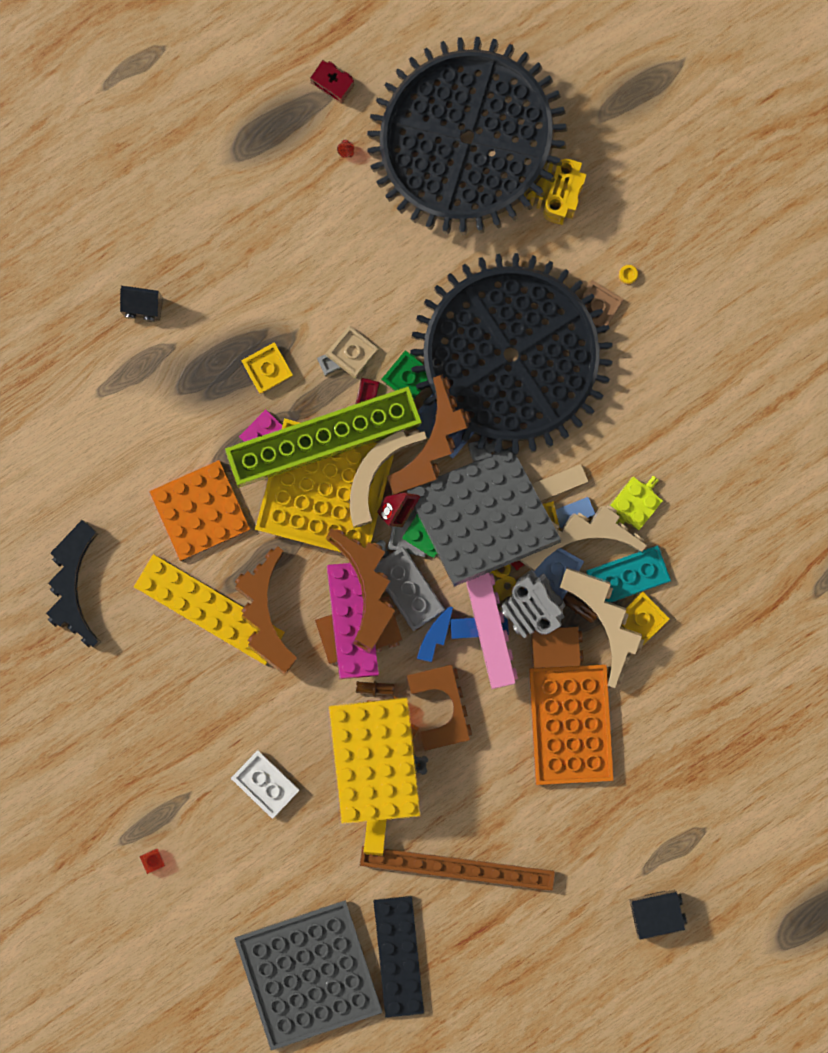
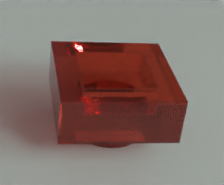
[139,848,166,874]

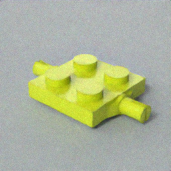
[609,476,663,530]

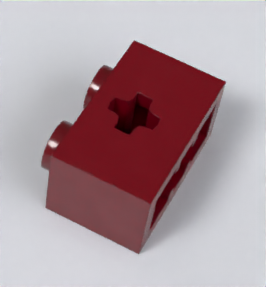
[310,60,354,104]

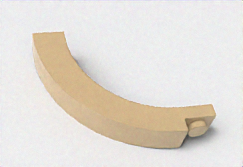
[350,430,427,529]

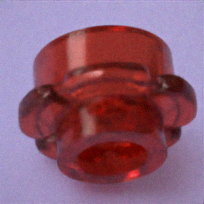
[337,139,355,158]

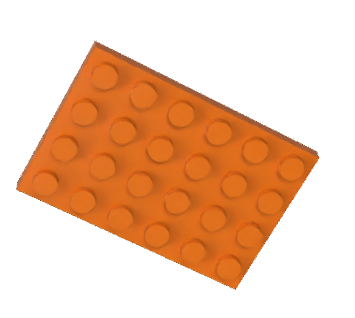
[529,665,613,785]

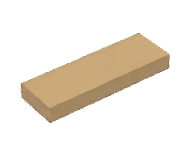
[532,464,588,501]

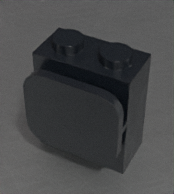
[629,889,687,940]

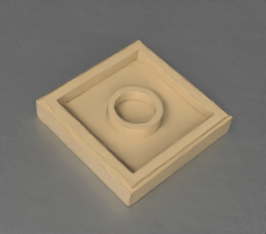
[325,325,379,378]

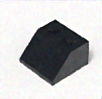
[120,285,163,322]

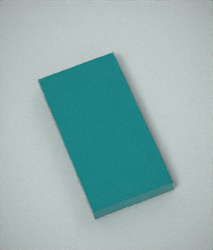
[586,545,671,603]

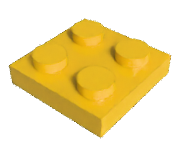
[241,342,293,394]
[621,592,669,646]

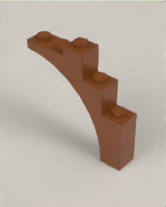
[387,374,471,494]
[326,528,395,653]
[235,546,297,676]

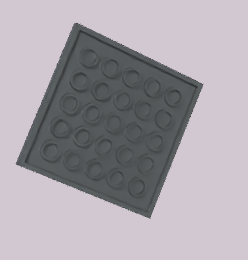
[407,447,561,587]
[234,900,382,1051]

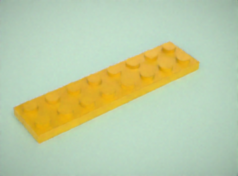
[134,554,285,665]

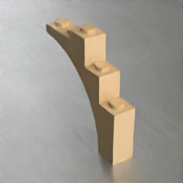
[519,505,647,570]
[560,567,644,688]

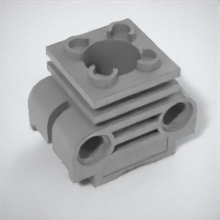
[502,570,566,638]

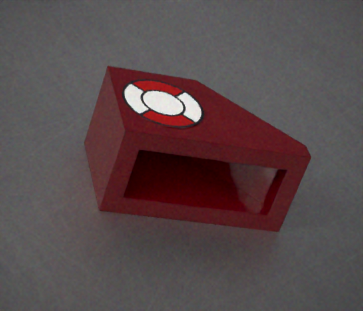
[377,493,420,528]

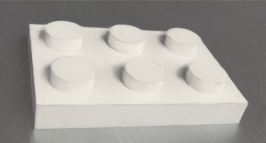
[231,750,299,819]

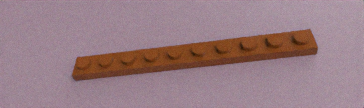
[360,846,555,891]

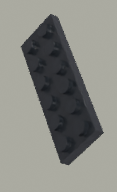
[373,895,424,1018]

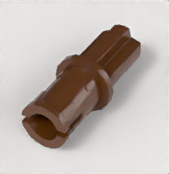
[563,592,598,623]
[356,681,395,696]

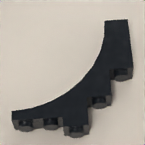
[46,520,101,648]

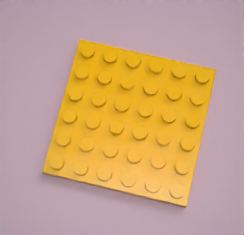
[255,418,394,553]

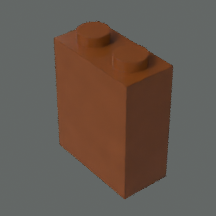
[531,627,584,668]

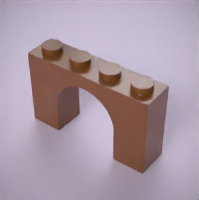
[315,596,403,667]
[407,665,472,751]

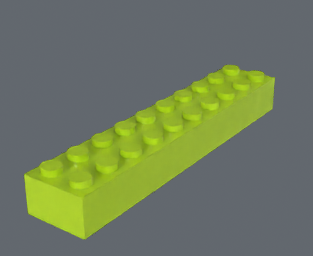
[225,386,421,488]

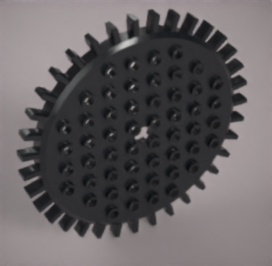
[367,37,568,235]
[410,253,613,455]

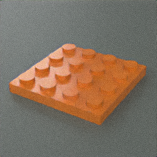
[149,460,250,561]

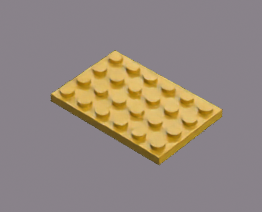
[329,698,420,824]

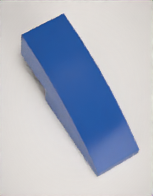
[417,607,453,662]
[450,616,509,639]

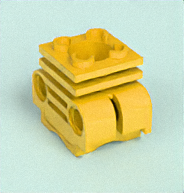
[527,159,587,225]

